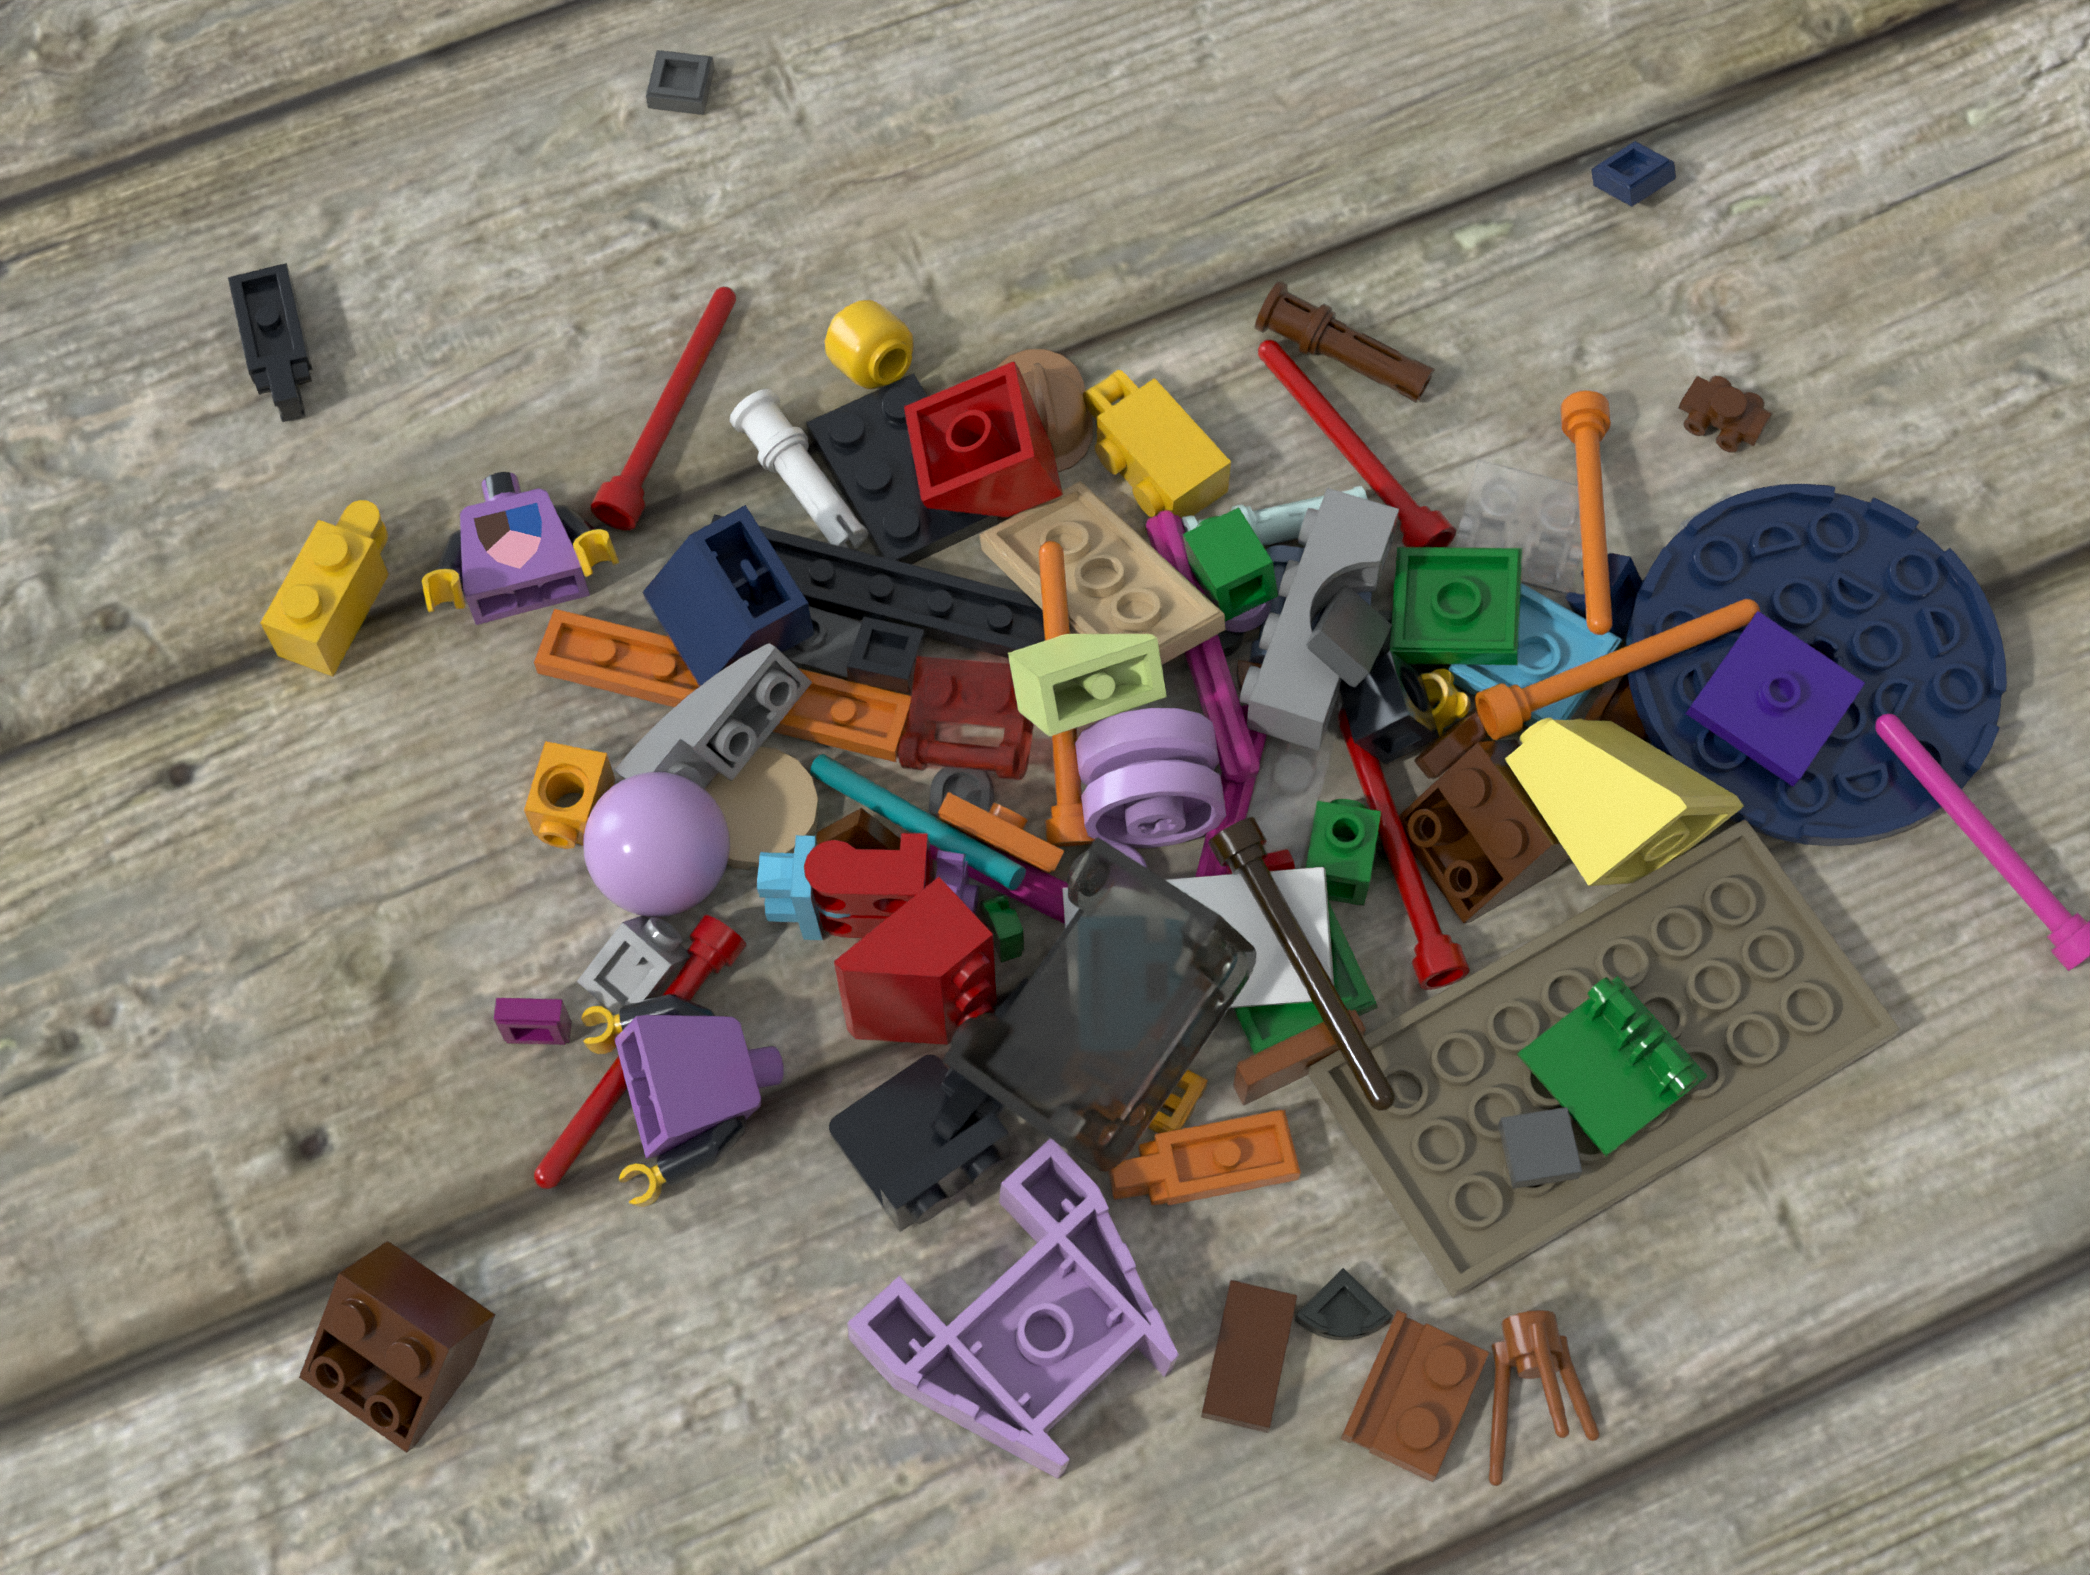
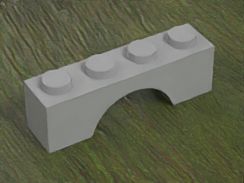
[1240,488,1399,751]

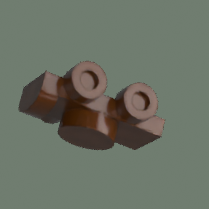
[1679,376,1773,453]

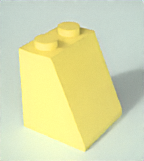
[1505,717,1744,886]

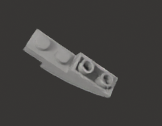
[614,643,812,789]

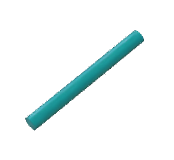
[810,754,1026,890]

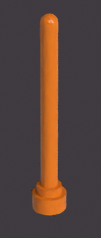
[1560,391,1612,635]
[1039,541,1098,847]
[1475,599,1760,740]

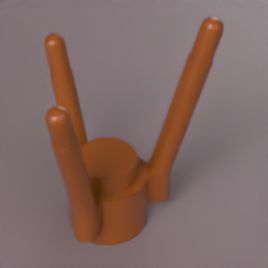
[1489,1310,1599,1486]

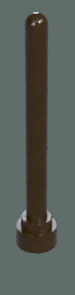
[1208,817,1395,1111]

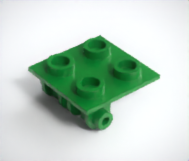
[1517,976,1708,1157]

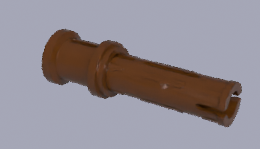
[1254,281,1435,403]

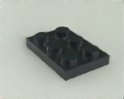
[806,373,998,565]

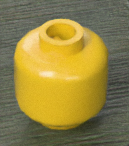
[825,300,914,389]

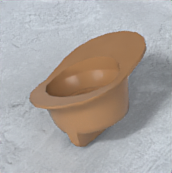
[996,349,1093,473]

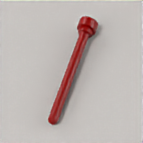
[590,286,736,531]
[1258,340,1456,547]
[1337,708,1470,990]
[534,915,747,1189]

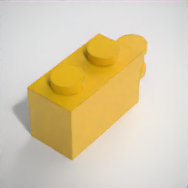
[1083,369,1231,519]
[260,500,389,677]

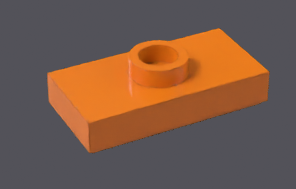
[936,792,1064,874]

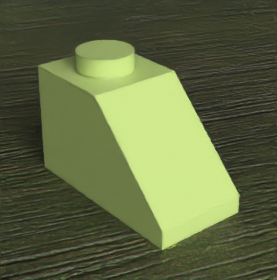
[1008,634,1167,737]

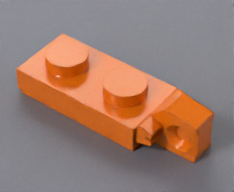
[1108,1110,1301,1206]

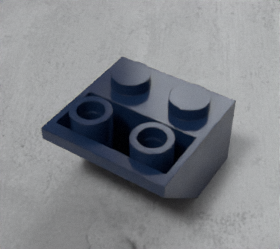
[642,505,814,687]

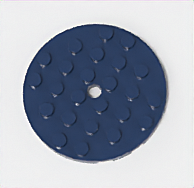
[1626,483,2007,846]

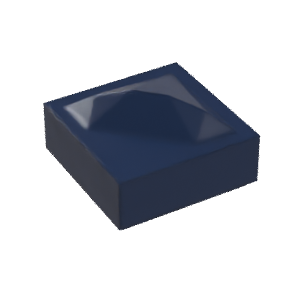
[1591,141,1676,207]

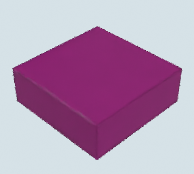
[493,998,572,1045]

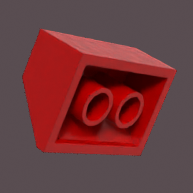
[834,877,997,1045]

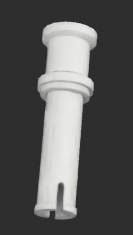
[730,389,869,549]

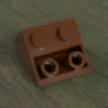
[1399,739,1569,923]
[299,1241,496,1453]

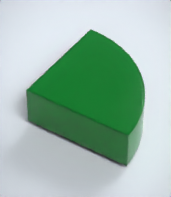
[980,895,1024,963]

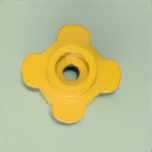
[1421,668,1471,741]

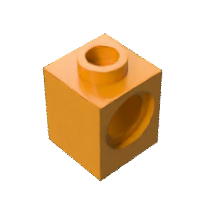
[524,741,615,849]

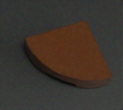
[816,807,901,850]

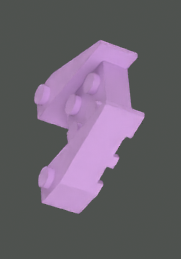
[848,1138,1179,1479]

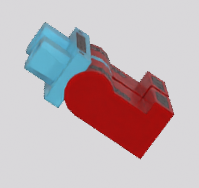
[757,833,936,940]

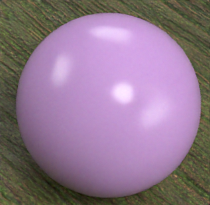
[583,772,730,917]

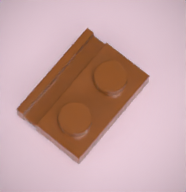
[1341,1310,1489,1482]

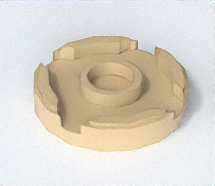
[705,747,819,870]

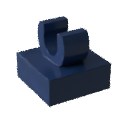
[1565,553,1642,640]

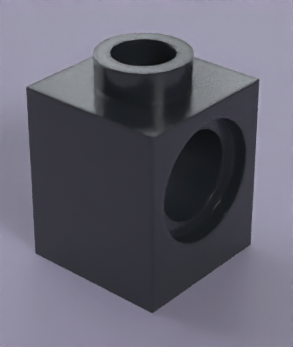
[1340,651,1439,765]

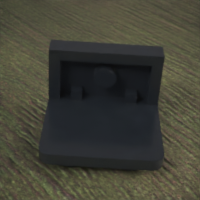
[829,1054,1010,1232]

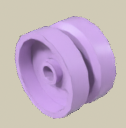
[1075,708,1226,848]

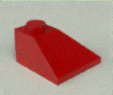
[904,361,1063,517]

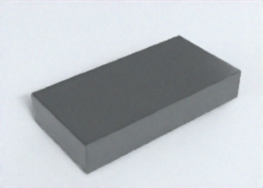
[1306,584,1392,688]

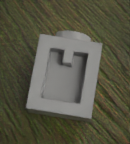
[577,916,690,1015]

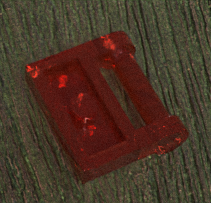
[898,656,1034,780]

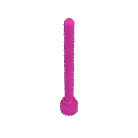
[1875,714,2090,971]

